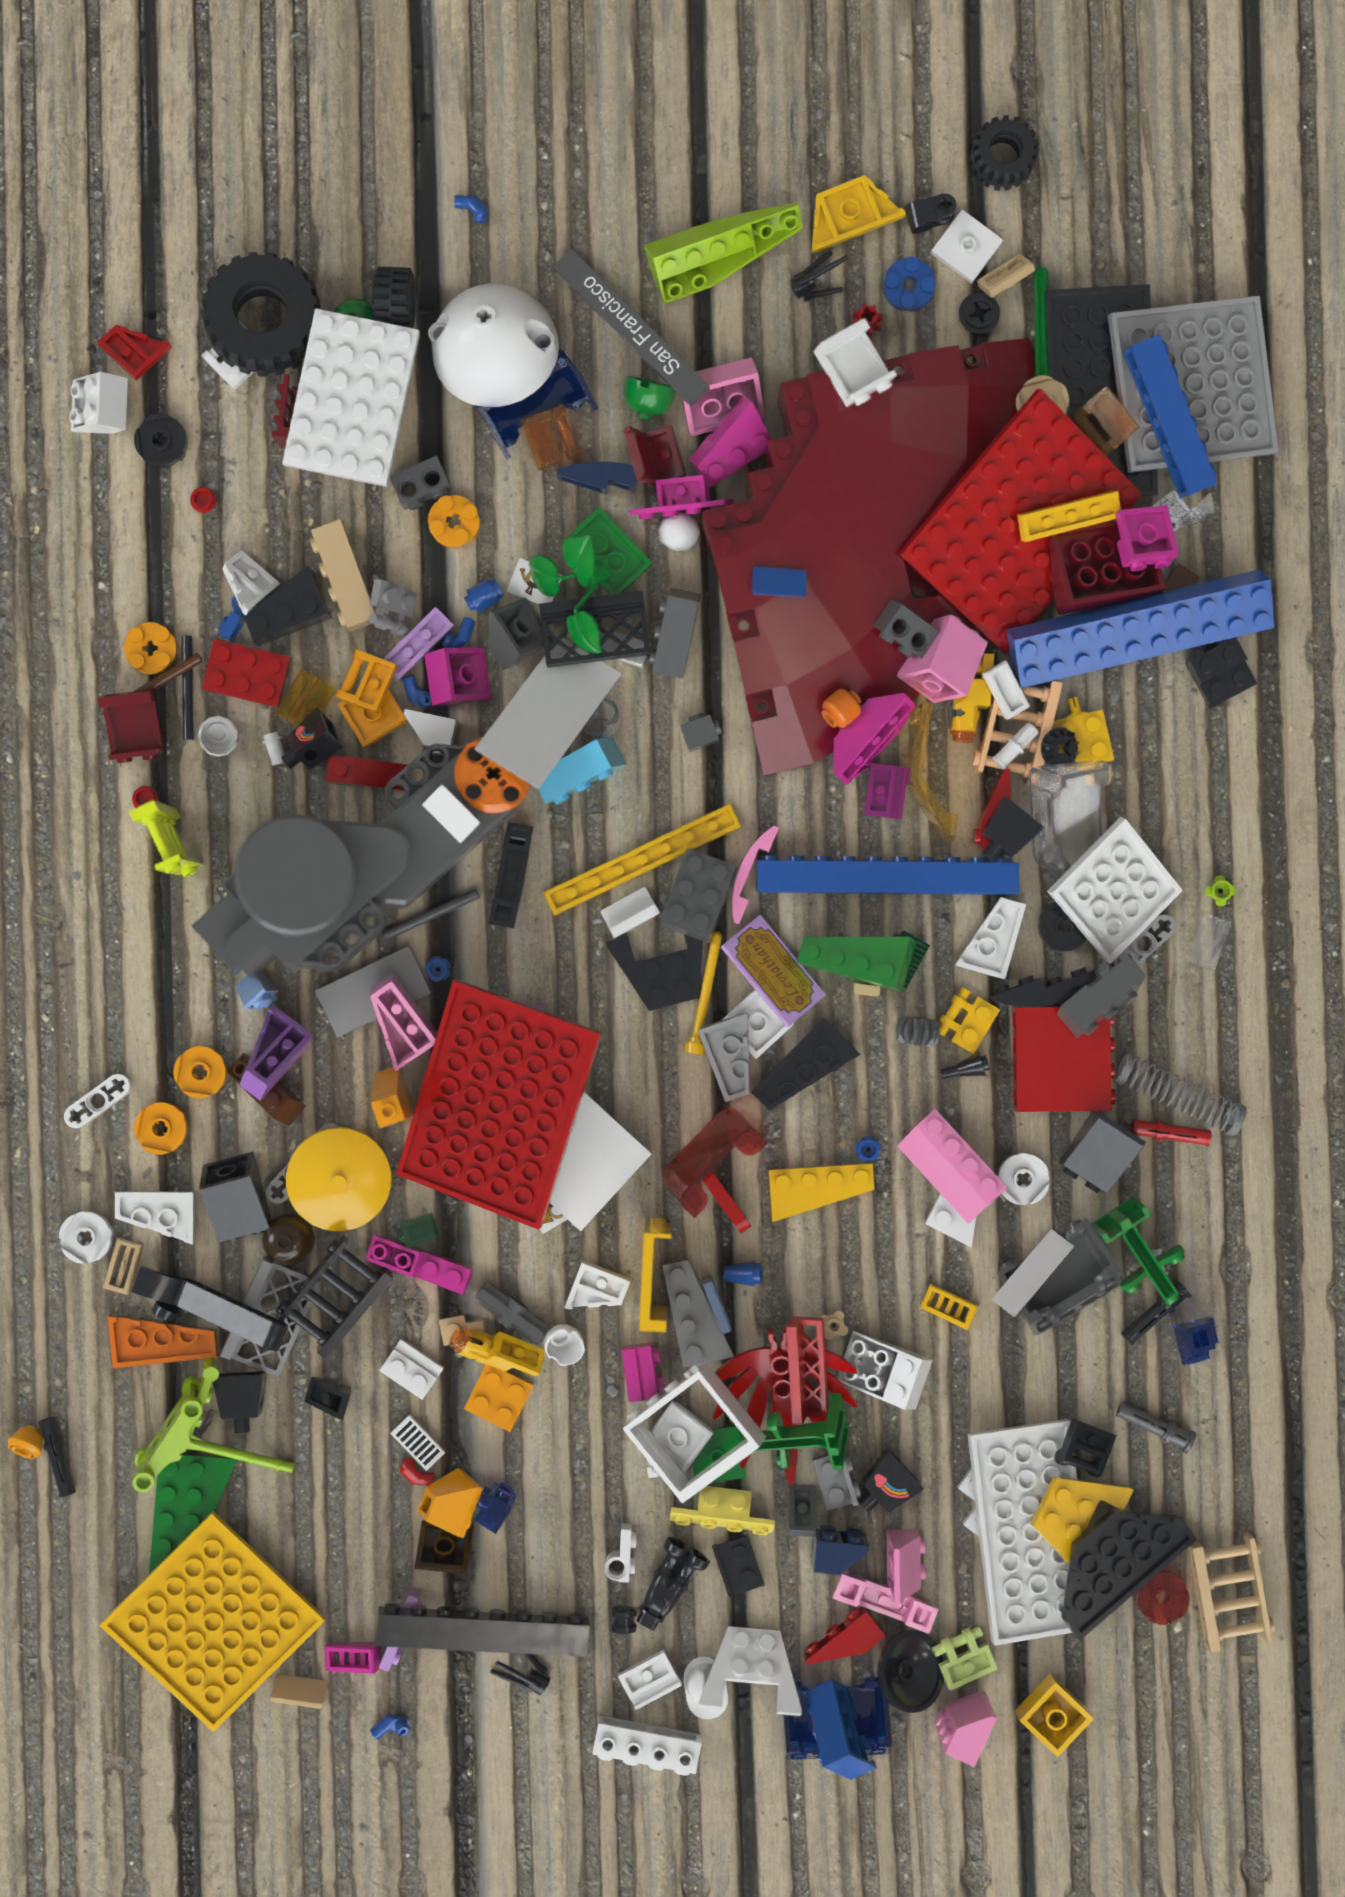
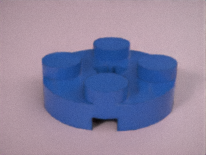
[884,256,936,312]

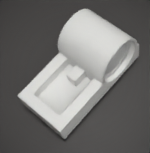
[605,1523,637,1582]

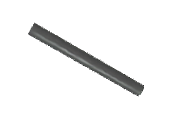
[382,889,480,941]

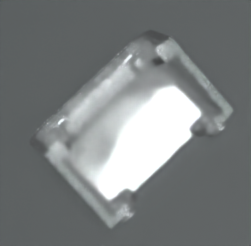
[1029,760,1113,877]

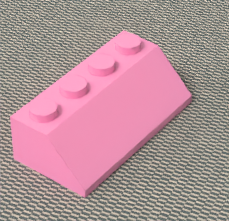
[898,1109,1007,1224]

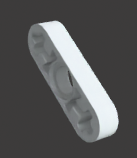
[64,1073,133,1128]

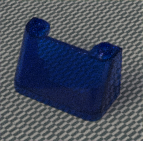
[783,1677,892,1760]

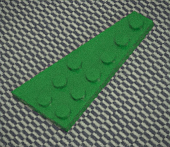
[149,1453,238,1574]

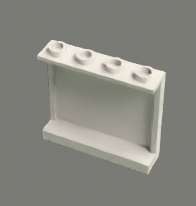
[550,1090,652,1231]

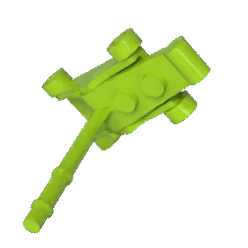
[133,1357,294,1493]

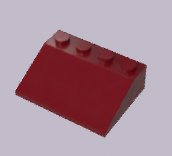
[1049,520,1166,615]

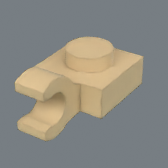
[439,1314,487,1346]

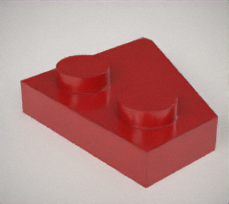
[97,325,172,381]

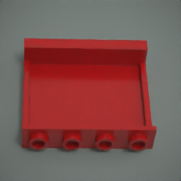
[1012,1007,1116,1112]

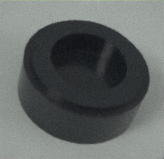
[152,1300,180,1322]

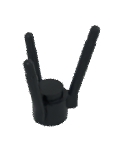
[789,251,848,302]
[490,1654,551,1696]

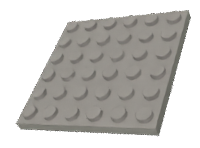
[1108,296,1279,473]

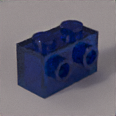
[474,1481,516,1534]

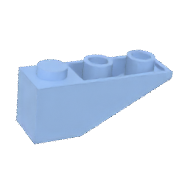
[235,971,280,1010]

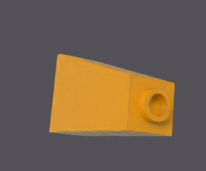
[371,1067,415,1128]

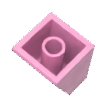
[897,615,988,703]

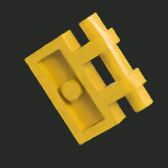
[939,987,1000,1054]

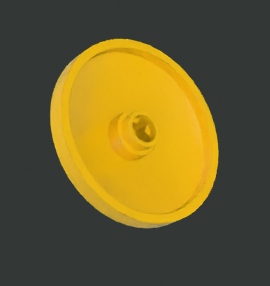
[286,1127,391,1231]

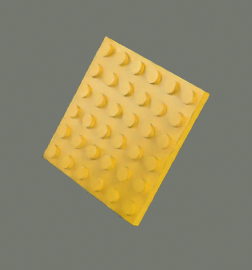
[100,1511,326,1732]

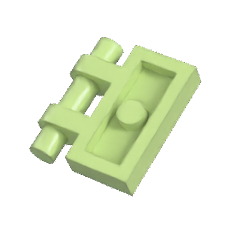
[932,1626,997,1691]

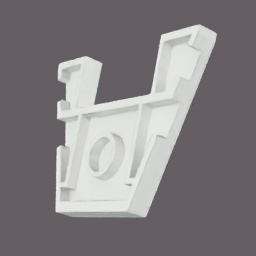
[698,1626,802,1716]

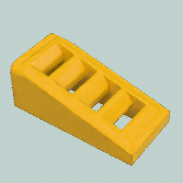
[920,1284,980,1330]

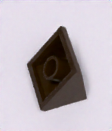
[415,1520,474,1574]

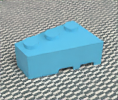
[538,737,627,805]

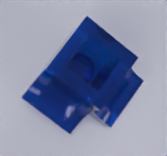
[1173,1316,1219,1365]

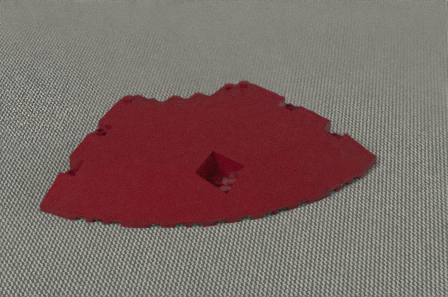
[701,338,1036,776]

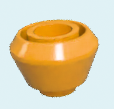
[7,1425,43,1459]

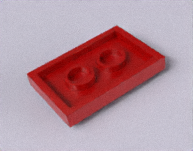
[202,639,291,708]

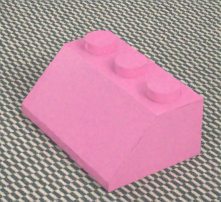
[680,357,766,437]
[935,1691,997,1767]

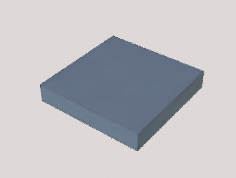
[702,1275,731,1334]

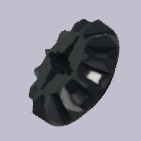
[958,293,1000,335]
[1041,728,1080,770]

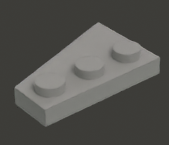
[698,1011,751,1102]

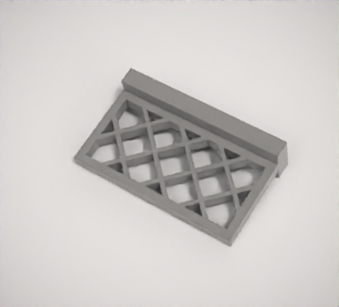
[220,1255,321,1377]

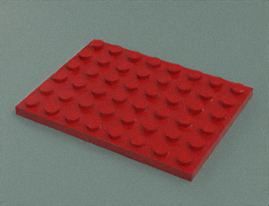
[898,388,1142,654]
[396,979,602,1230]

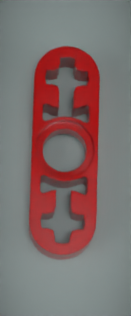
[697,1165,752,1234]

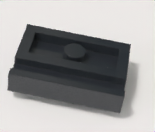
[712,1533,765,1597]

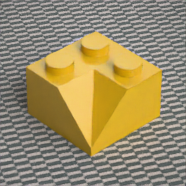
[1015,1673,1094,1757]

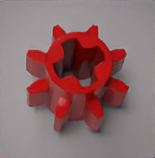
[851,303,883,338]

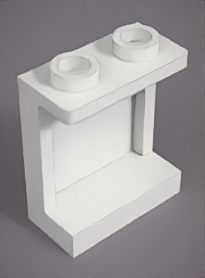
[814,318,897,407]

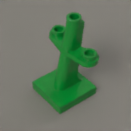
[1091,1197,1185,1305]
[741,1393,850,1470]

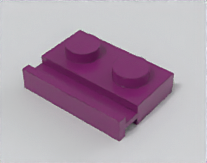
[864,763,908,820]

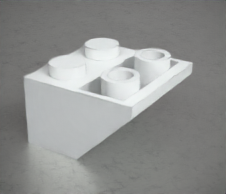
[69,372,128,434]

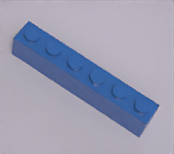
[1123,334,1217,499]

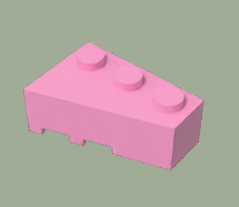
[370,972,438,1071]

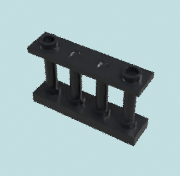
[276,1234,393,1359]

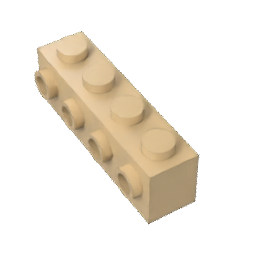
[309,519,376,632]

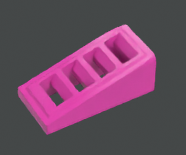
[325,1642,382,1674]

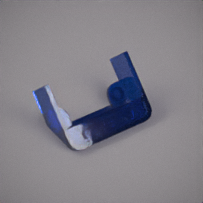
[475,349,598,459]

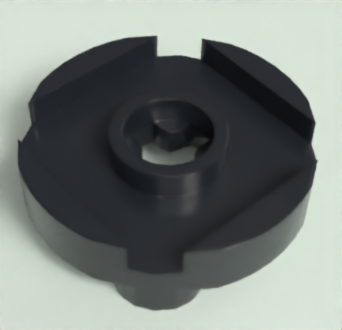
[134,413,188,468]
[1038,901,1087,952]

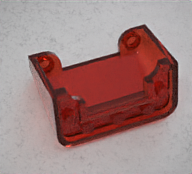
[662,1107,768,1219]

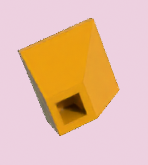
[417,1468,483,1538]

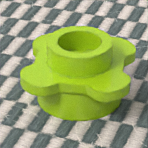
[1204,875,1236,906]

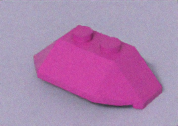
[833,693,916,785]

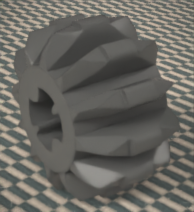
[896,1016,941,1047]

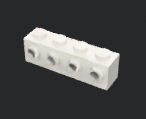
[593,1715,702,1776]

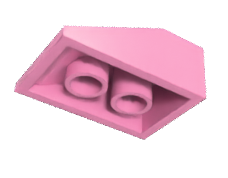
[886,1529,925,1603]

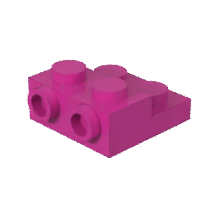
[1115,505,1179,571]

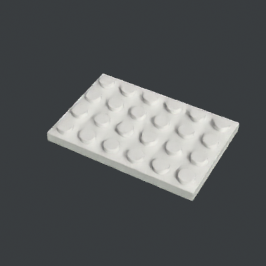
[282,308,420,487]

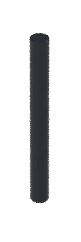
[181,636,194,740]

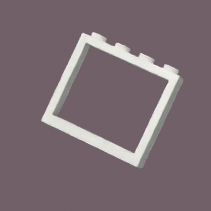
[622,1362,766,1503]

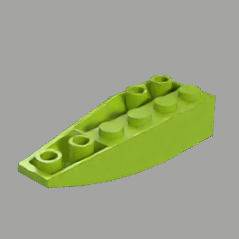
[644,203,803,304]

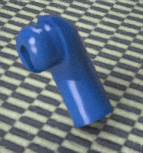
[442,617,476,648]
[370,1714,410,1740]

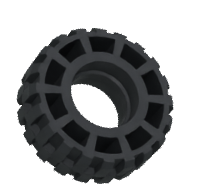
[201,252,321,377]

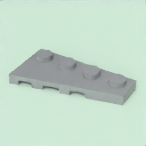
[662,1259,734,1368]

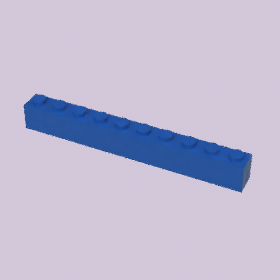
[756,855,1019,895]

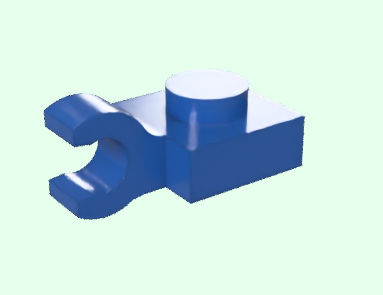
[219,596,246,643]

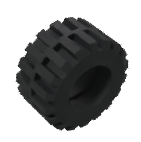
[970,115,1039,191]
[372,266,416,329]

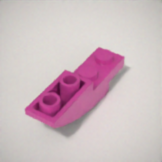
[365,1235,474,1295]

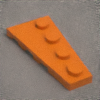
[107,1315,219,1368]

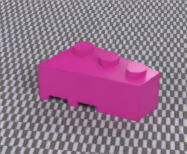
[689,395,772,488]

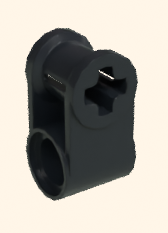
[904,193,956,234]

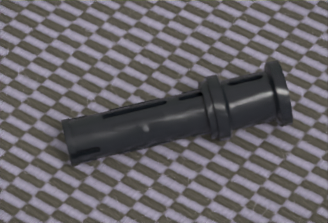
[1121,1279,1192,1345]

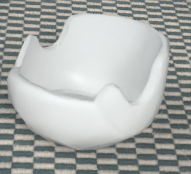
[658,512,700,551]
[198,715,238,757]
[543,1324,585,1366]

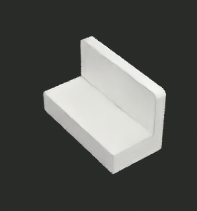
[601,887,660,938]

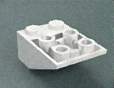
[837,1331,933,1410]

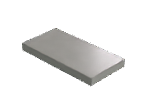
[315,946,432,1038]

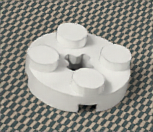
[997,1152,1049,1205]
[59,1211,114,1264]

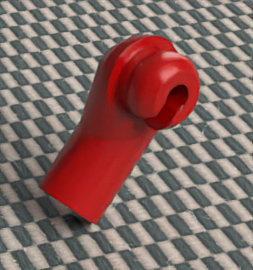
[400,1457,435,1486]

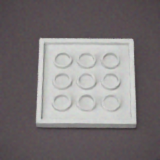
[1047,817,1183,964]

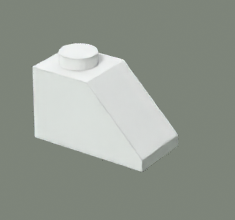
[404,709,458,756]

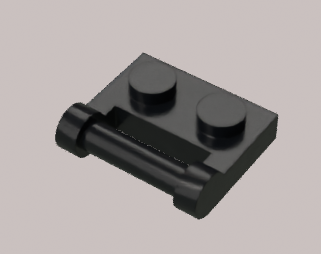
[1055,1418,1117,1478]

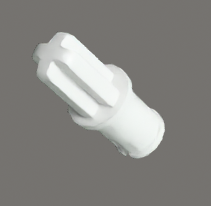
[992,723,1039,770]

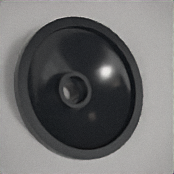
[877,1630,944,1713]

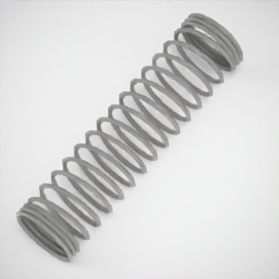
[1114,1052,1247,1136]

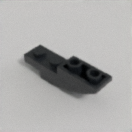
[989,967,1097,1007]

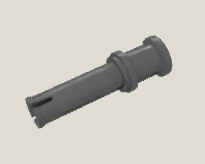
[1116,1401,1196,1453]

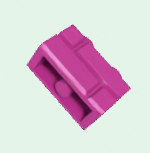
[621,1342,664,1402]

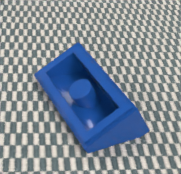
[751,567,807,597]

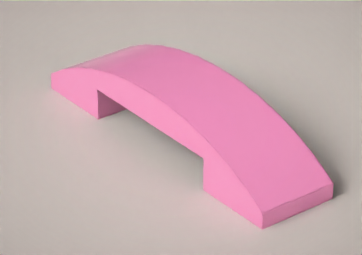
[731,826,778,925]
[832,1573,939,1633]

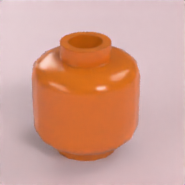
[822,689,861,728]

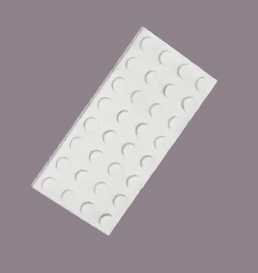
[968,1419,1077,1646]

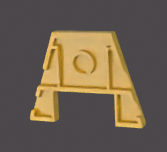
[1030,1476,1134,1564]

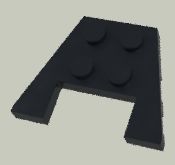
[606,935,703,1011]

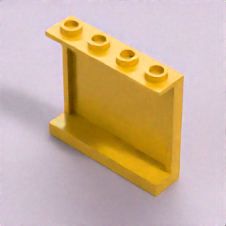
[639,1217,671,1332]

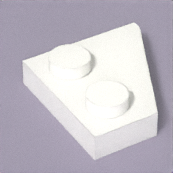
[564,1260,631,1309]

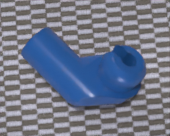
[454,195,489,223]
[402,675,432,708]

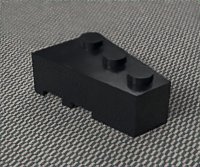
[244,565,331,646]

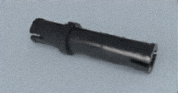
[38,1416,76,1497]

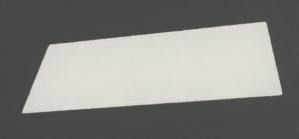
[475,638,621,789]

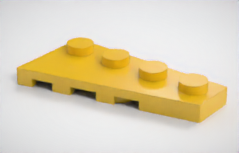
[768,1163,874,1222]

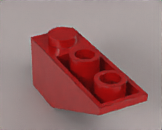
[804,1607,886,1665]

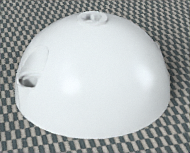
[428,283,559,407]

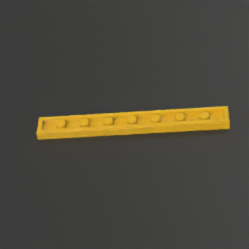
[543,803,742,916]

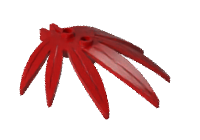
[713,1327,858,1486]

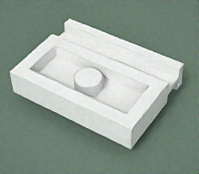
[379,1338,444,1400]
[618,1649,682,1710]

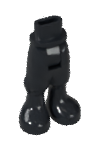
[637,1537,710,1631]

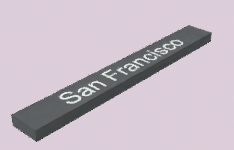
[553,249,710,407]

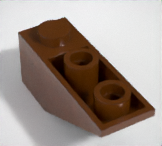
[228,1053,306,1126]

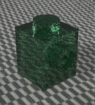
[397,1212,439,1248]

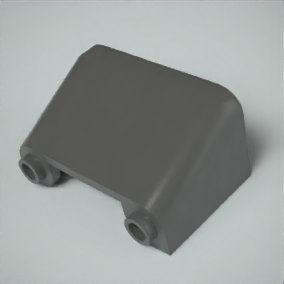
[997,1218,1123,1335]

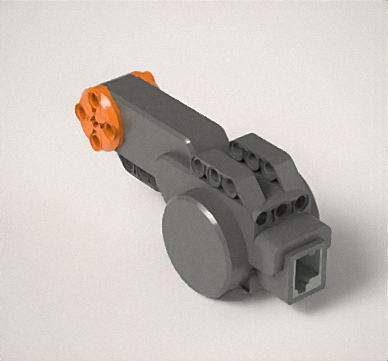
[191,737,531,979]

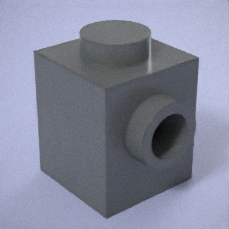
[681,713,722,752]

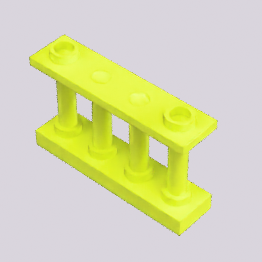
[129,800,203,877]

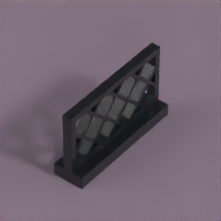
[539,591,651,668]

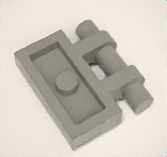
[369,579,417,636]

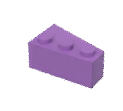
[239,1004,313,1100]

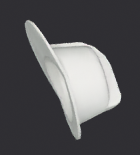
[684,1656,728,1719]

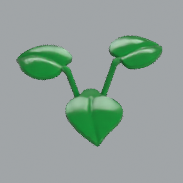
[529,534,608,653]

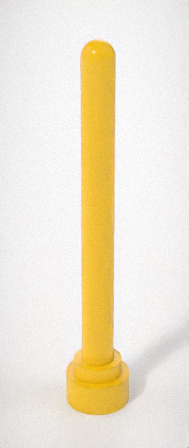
[683,931,722,1056]

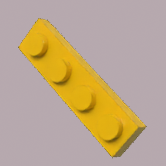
[1018,491,1121,542]

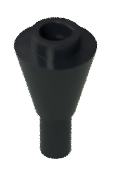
[940,1051,990,1079]

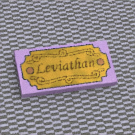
[721,915,826,1028]

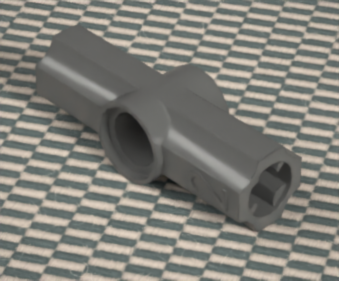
[473,1280,550,1345]

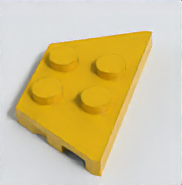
[811,175,906,254]

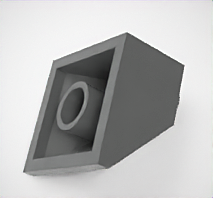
[489,597,552,670]

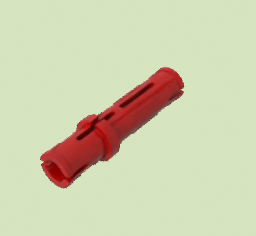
[1130,1119,1212,1146]

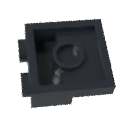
[1185,637,1257,709]

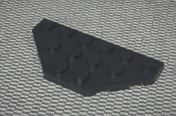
[1061,1509,1197,1640]

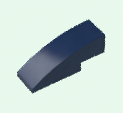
[556,462,638,495]

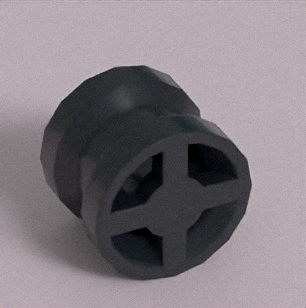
[611,1606,637,1634]

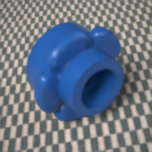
[425,956,451,982]
[855,1136,881,1162]

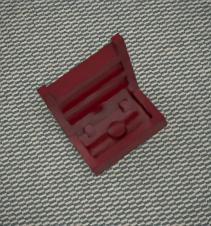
[271,374,298,449]
[623,425,687,488]

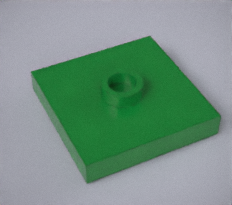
[692,1425,747,1483]

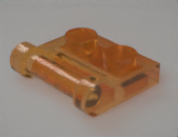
[1071,386,1140,457]
[520,406,582,471]

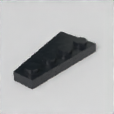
[751,1018,861,1111]

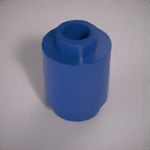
[464,578,504,613]

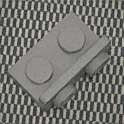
[812,1454,861,1511]

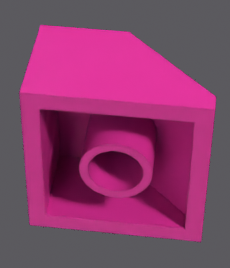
[424,648,491,706]

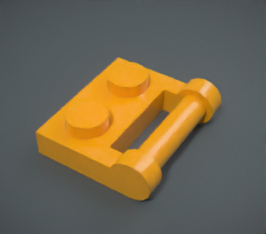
[335,649,398,714]

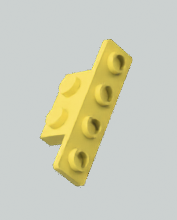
[669,1486,775,1535]

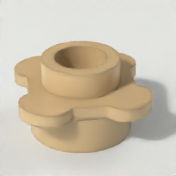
[820,1310,848,1340]

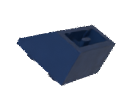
[810,1525,870,1575]

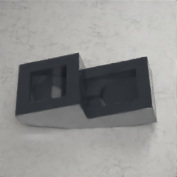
[131,1266,182,1306]

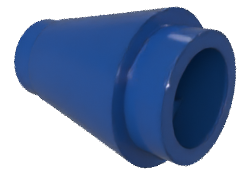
[724,1260,762,1287]

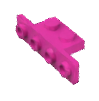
[629,474,734,519]

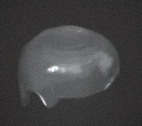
[583,699,621,739]

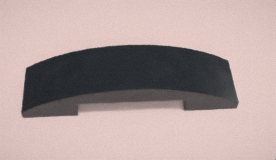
[488,822,533,929]

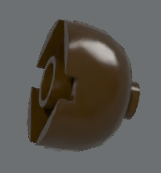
[262,1213,315,1266]

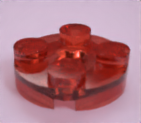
[1135,1570,1190,1625]

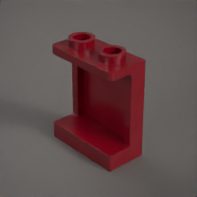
[98,689,165,763]

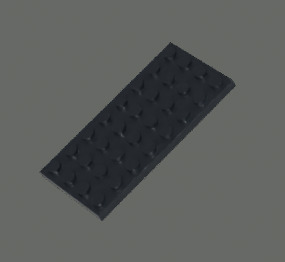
[1044,284,1158,497]

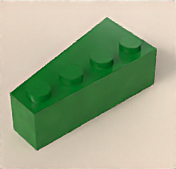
[797,937,916,992]

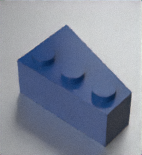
[806,1679,877,1780]

